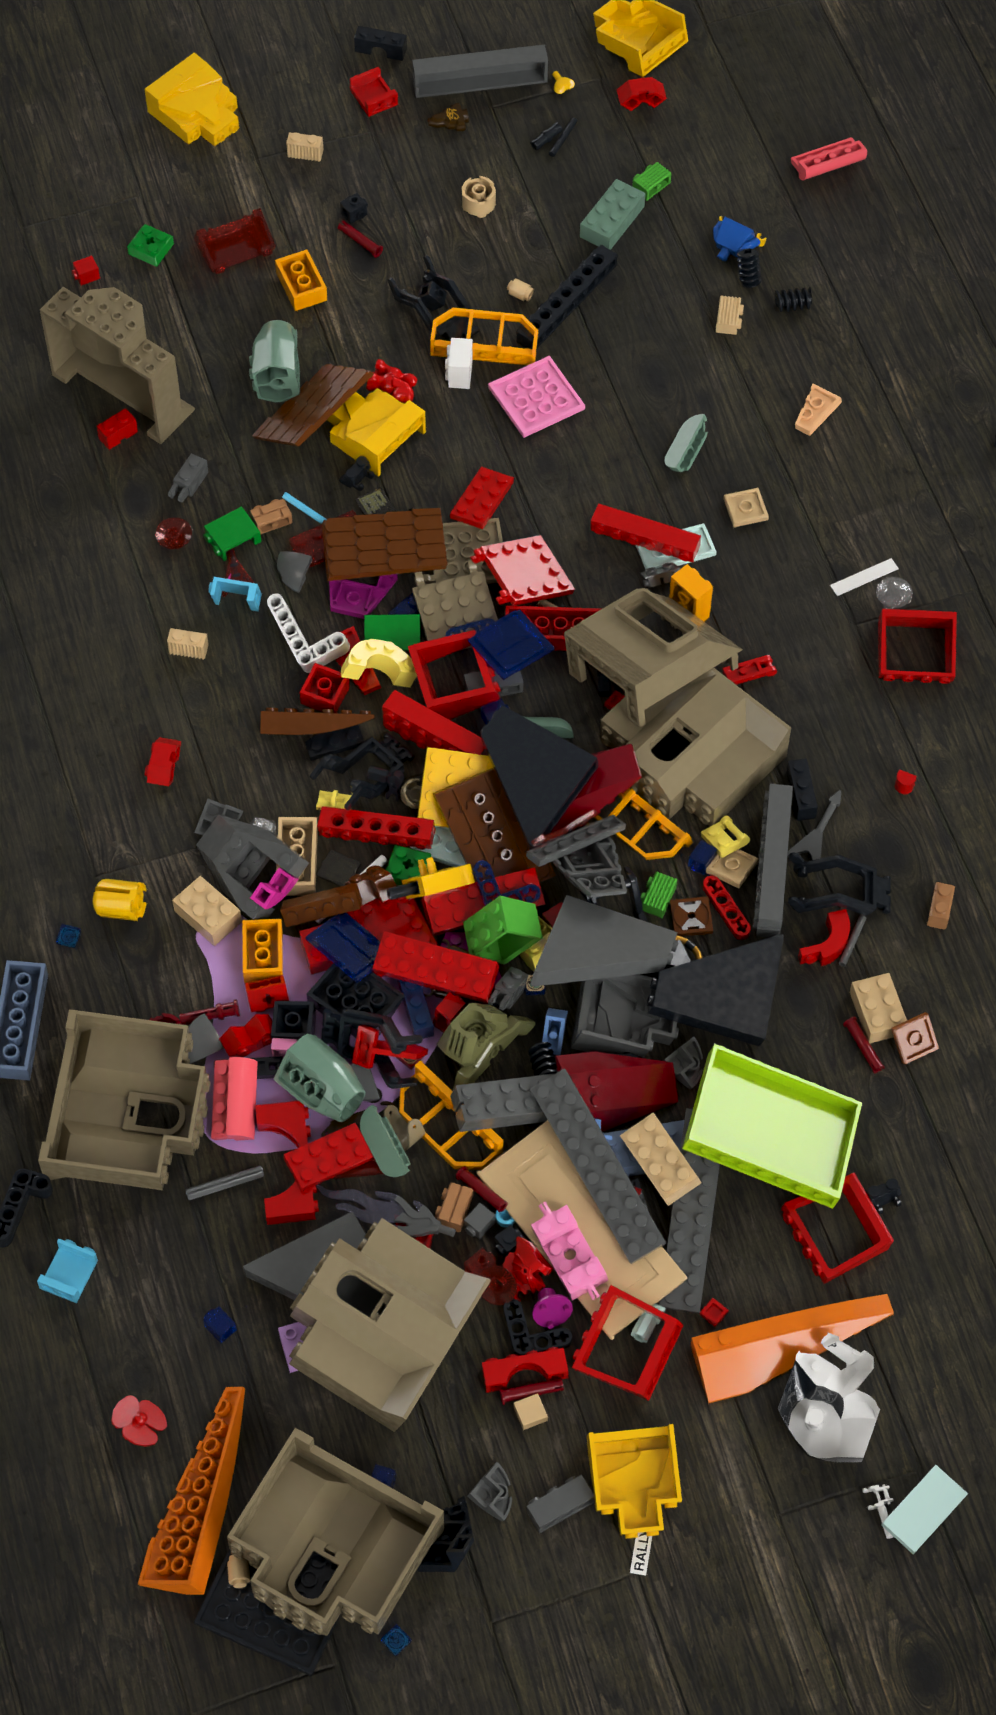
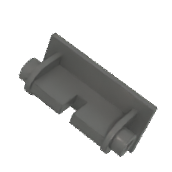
[640,563,680,588]

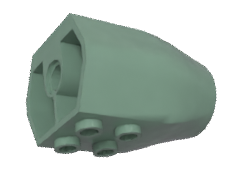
[249,320,300,402]
[273,1034,366,1122]

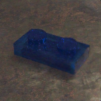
[388,593,419,615]

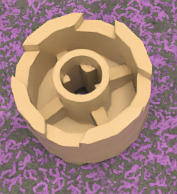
[462,176,496,218]

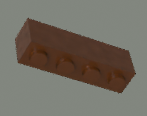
[280,883,362,927]

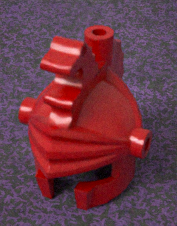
[502,1237,554,1302]

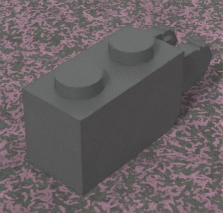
[168,453,208,502]
[488,966,529,1010]

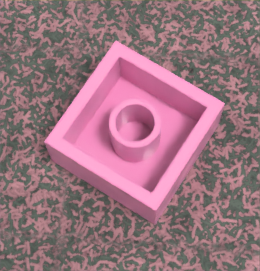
[271,1038,297,1057]

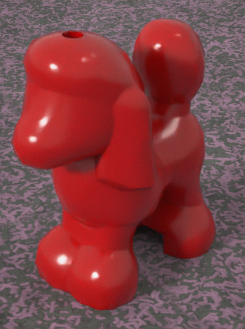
[366,359,417,403]

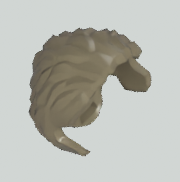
[400,778,421,809]

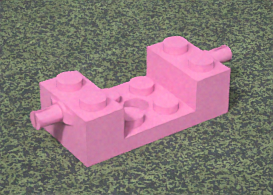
[531,1202,608,1301]

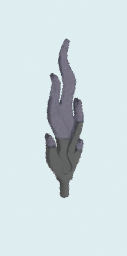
[316,1184,456,1237]

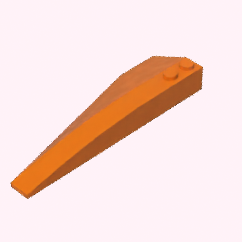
[690,1294,894,1404]
[138,1387,245,1595]

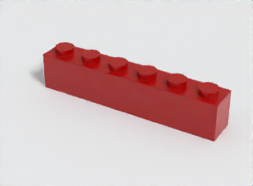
[591,503,701,562]

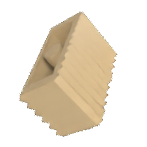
[287,132,323,162]
[716,296,744,335]
[167,628,208,659]

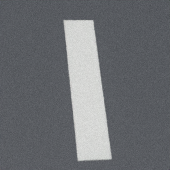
[830,558,899,596]

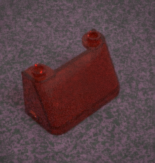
[194,208,276,274]

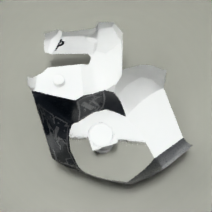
[778,1333,880,1462]

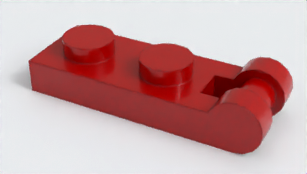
[722,655,777,685]

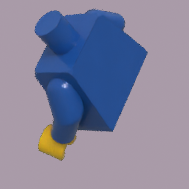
[713,216,767,262]

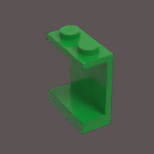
[203,506,261,561]

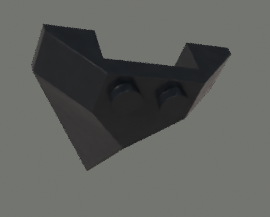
[417,1496,474,1572]

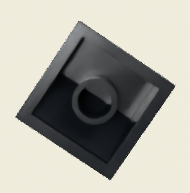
[271,1001,317,1041]

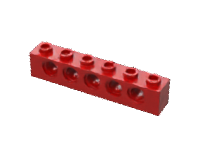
[317,806,436,849]

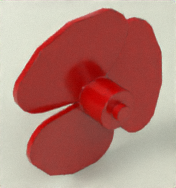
[111,1395,167,1447]

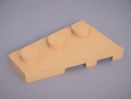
[795,384,842,436]

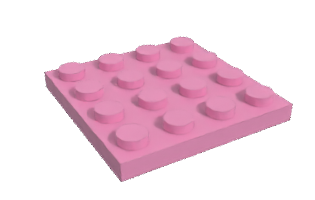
[488,356,585,438]

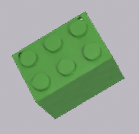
[463,896,542,964]

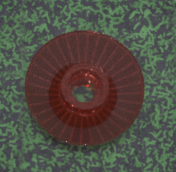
[156,518,192,549]
[479,1265,517,1305]

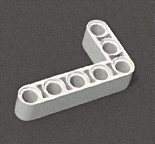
[267,594,350,673]

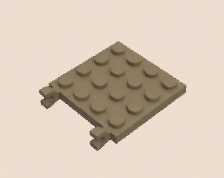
[423,518,503,585]
[412,560,503,651]

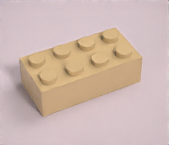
[276,817,318,896]
[620,1113,701,1206]

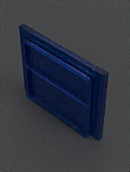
[468,609,555,680]
[305,913,380,983]

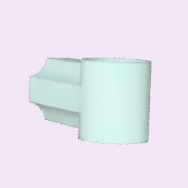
[631,1304,666,1343]

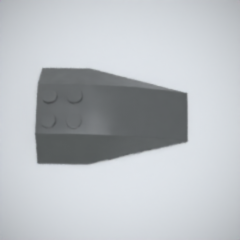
[542,822,627,897]

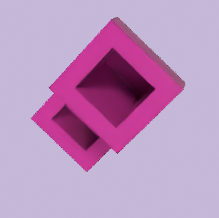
[250,867,299,909]

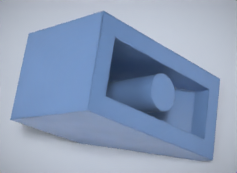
[542,1008,568,1055]

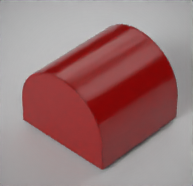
[895,770,917,794]

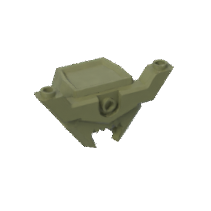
[436,1003,535,1091]

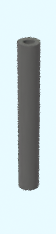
[838,915,866,967]

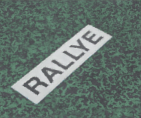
[630,1533,652,1576]

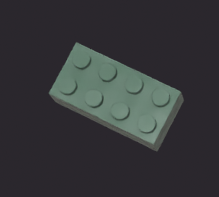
[580,179,645,250]

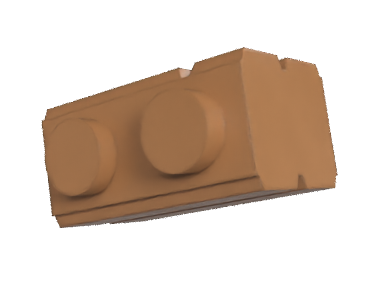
[250,499,292,534]
[927,882,955,929]
[435,1182,473,1232]

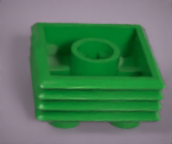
[127,224,174,266]
[386,845,431,886]

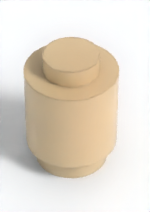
[507,278,534,301]
[227,1555,250,1588]

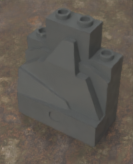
[571,974,679,1057]

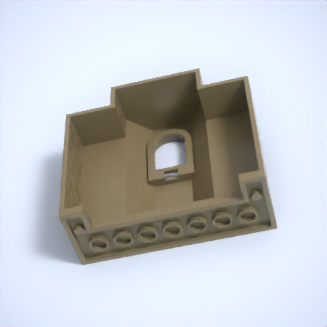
[40,287,195,444]
[600,668,791,826]
[38,1009,210,1190]
[289,1218,491,1432]
[227,1428,444,1636]

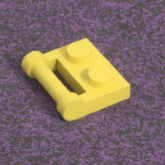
[701,815,750,858]

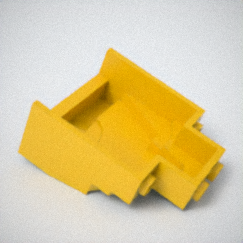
[593,0,688,77]
[145,53,239,146]
[327,388,426,477]
[586,1424,682,1539]

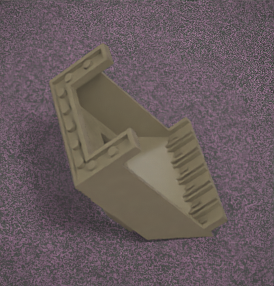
[564,588,743,727]

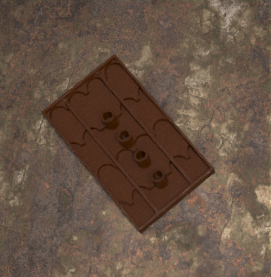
[252,364,374,447]
[322,508,448,581]
[433,768,556,883]

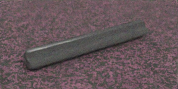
[185,1166,264,1200]

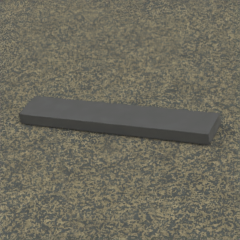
[526,815,626,867]

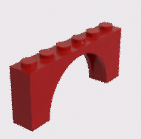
[255,1101,319,1225]

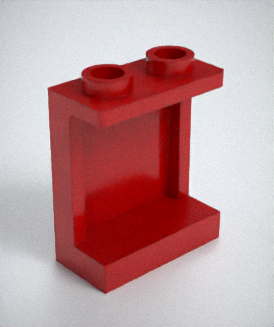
[349,67,398,117]

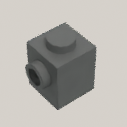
[464,1203,495,1240]

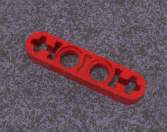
[703,875,751,940]

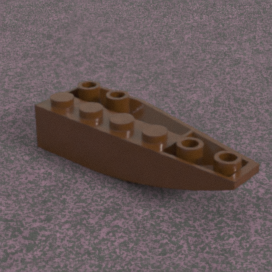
[260,708,375,735]

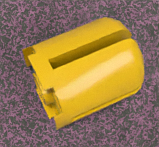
[92,879,147,921]

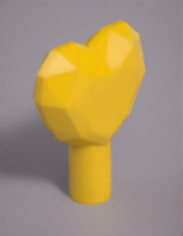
[552,71,575,94]

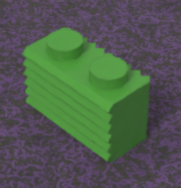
[632,162,671,201]
[641,871,677,918]

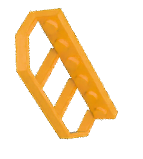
[430,308,538,365]
[592,788,693,860]
[399,1060,503,1170]

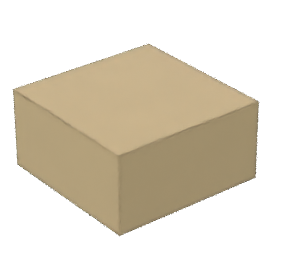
[514,1393,548,1430]

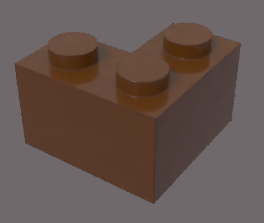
[345,865,396,906]

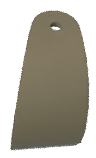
[383,1105,425,1151]

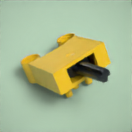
[387,857,475,900]

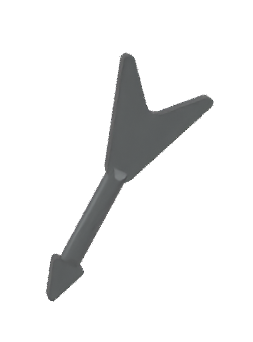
[787,790,841,860]

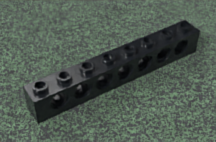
[516,245,618,349]

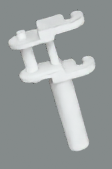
[862,1484,894,1539]

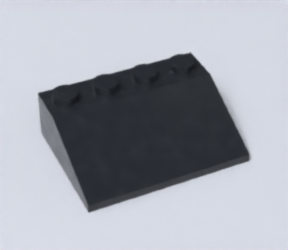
[306,952,405,1038]

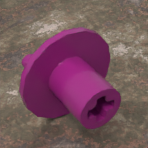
[532,1288,573,1329]

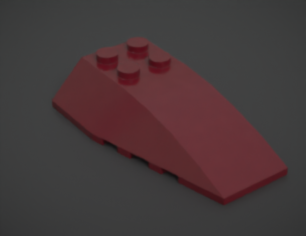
[551,744,642,838]
[555,1051,678,1131]

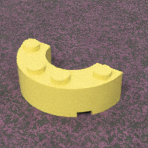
[341,639,417,688]

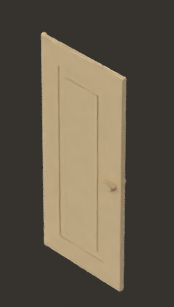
[477,1120,688,1340]

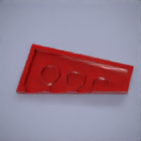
[335,626,381,695]

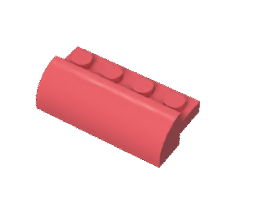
[791,137,867,180]
[211,1057,258,1141]

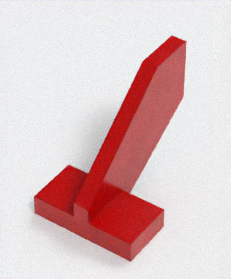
[352,1024,428,1069]

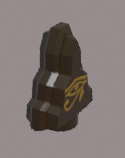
[427,103,469,131]

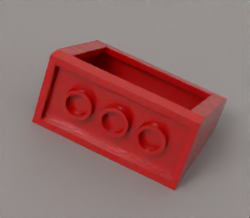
[878,609,957,684]
[408,630,501,720]

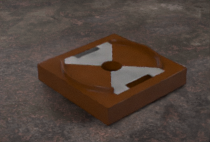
[669,896,713,937]

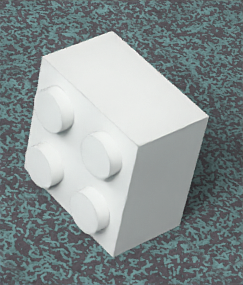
[445,338,473,389]

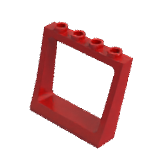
[781,1173,894,1284]
[572,1285,684,1401]

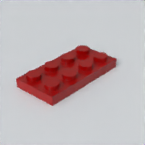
[450,467,514,529]
[283,1123,374,1191]

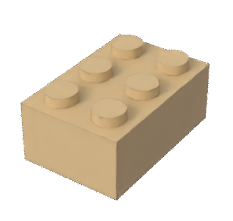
[172,876,242,946]
[850,973,907,1043]

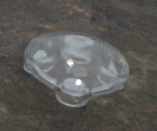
[876,577,913,609]

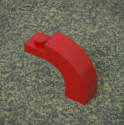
[798,909,850,966]

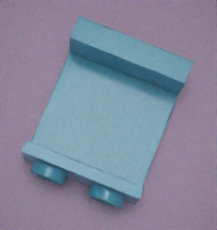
[208,577,262,611]
[37,1239,98,1303]

